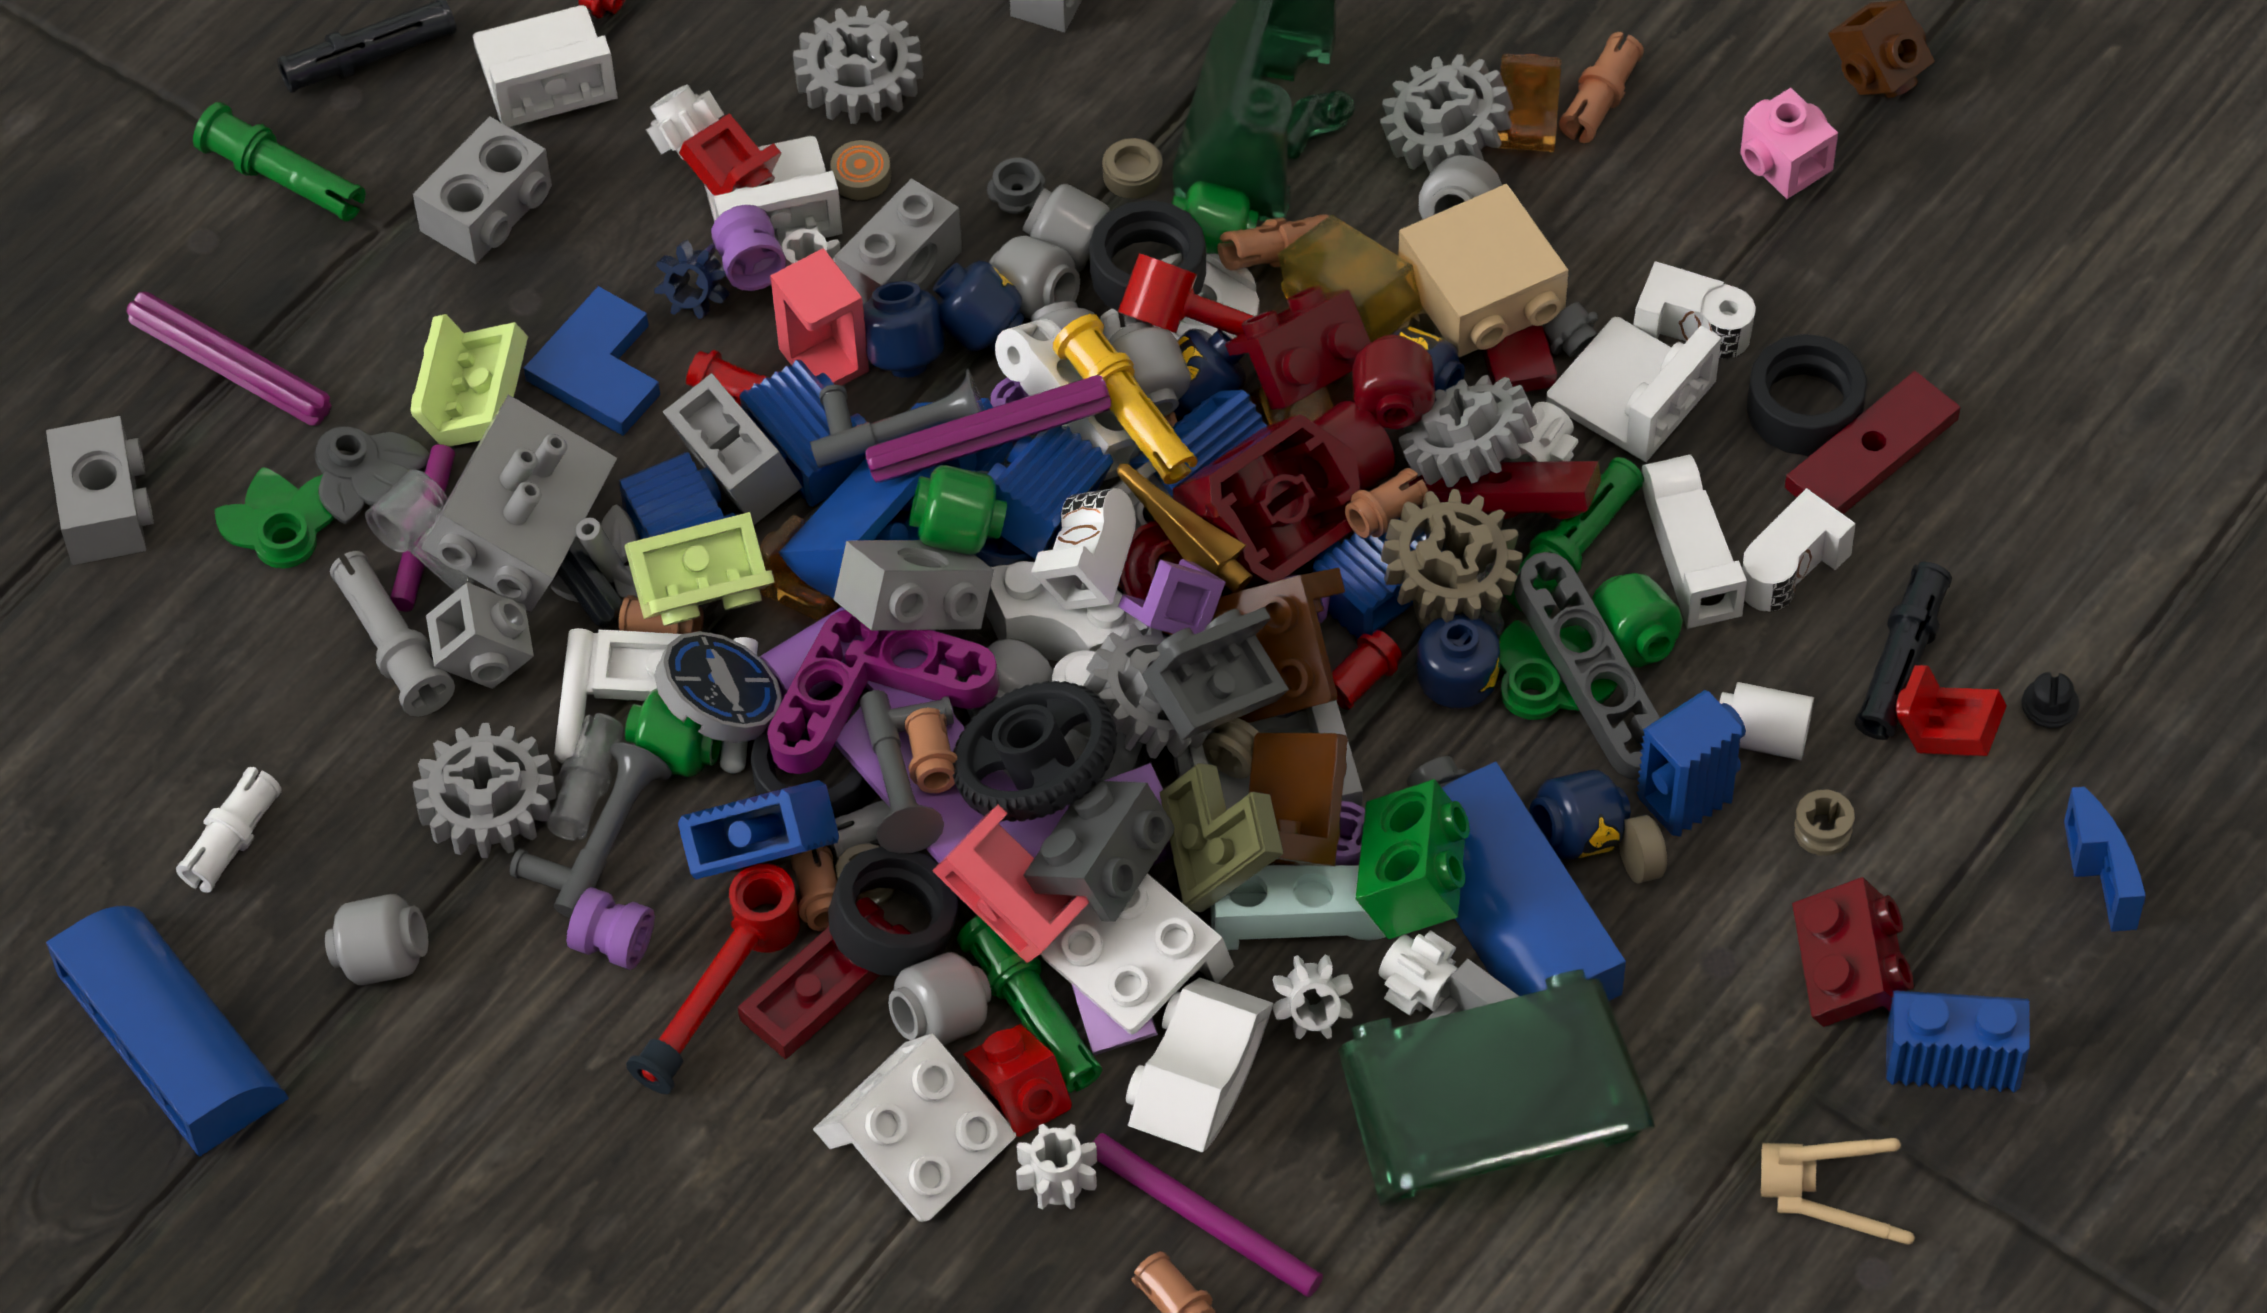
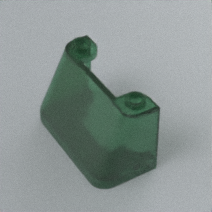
[1173,0,1336,221]
[1338,969,1655,1206]

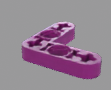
[767,610,1000,774]

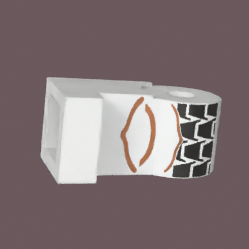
[1633,261,1756,359]
[1031,488,1136,610]
[1742,488,1856,612]

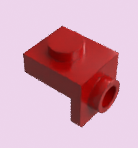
[679,113,782,196]
[1896,665,2007,756]
[963,1024,1072,1137]

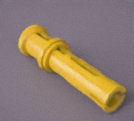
[1052,314,1198,485]

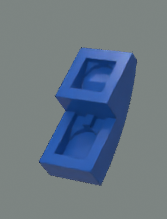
[2064,787,2146,932]

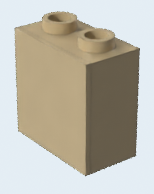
[1398,184,1568,357]

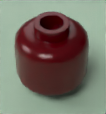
[1352,335,1436,429]

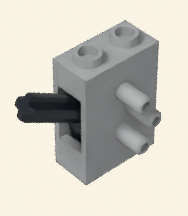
[421,395,623,628]

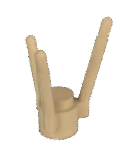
[1761,1138,1915,1245]

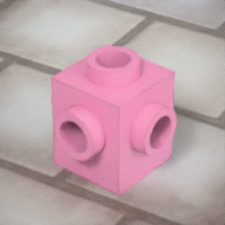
[1740,88,1838,199]

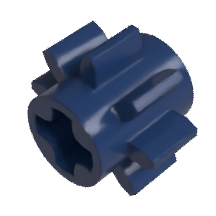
[654,240,730,319]

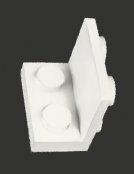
[473,5,618,127]
[704,136,843,247]
[1546,317,1721,462]
[1041,874,1234,1034]
[813,1033,1016,1222]

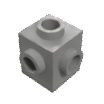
[426,582,534,689]

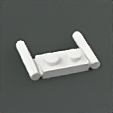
[554,628,758,774]

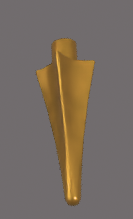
[1116,463,1253,593]

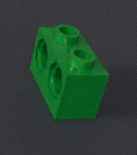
[1356,779,1470,940]

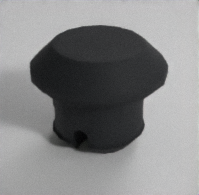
[2021,672,2080,728]

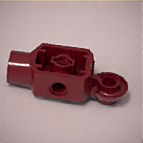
[1119,401,1395,600]

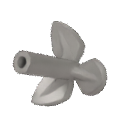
[550,504,639,602]

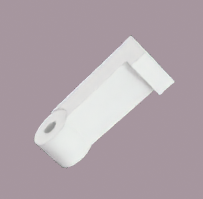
[995,318,1140,481]
[1642,455,1747,629]

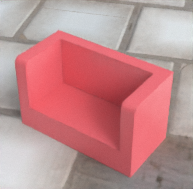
[770,248,869,386]
[932,804,1089,963]

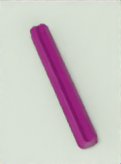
[126,292,332,426]
[866,375,1111,483]

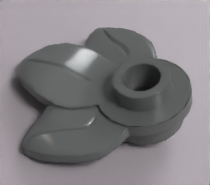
[315,426,430,524]

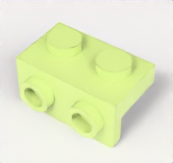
[411,314,528,447]
[624,512,775,626]

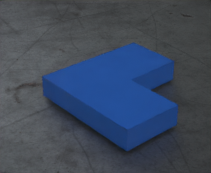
[524,286,660,436]

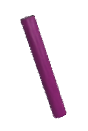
[390,445,455,612]

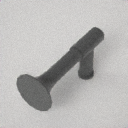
[810,369,985,468]
[860,690,954,854]
[510,743,671,918]

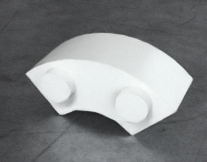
[985,561,1149,662]
[1126,977,1274,1153]

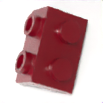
[1225,285,1371,410]
[1792,877,1914,1027]

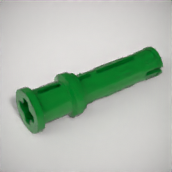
[193,102,366,222]
[1504,457,1644,612]
[957,915,1103,1093]

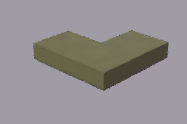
[1159,763,1283,912]

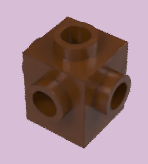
[1828,0,1935,98]

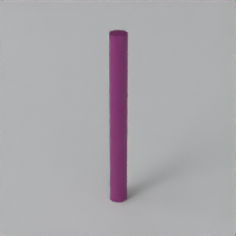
[1092,1133,1323,1298]

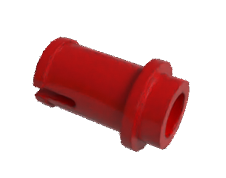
[686,349,768,407]
[1332,630,1402,710]

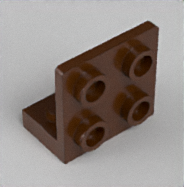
[1212,568,1345,723]
[1248,733,1348,866]

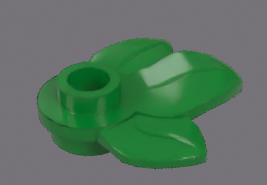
[215,467,335,568]
[1499,620,1618,720]

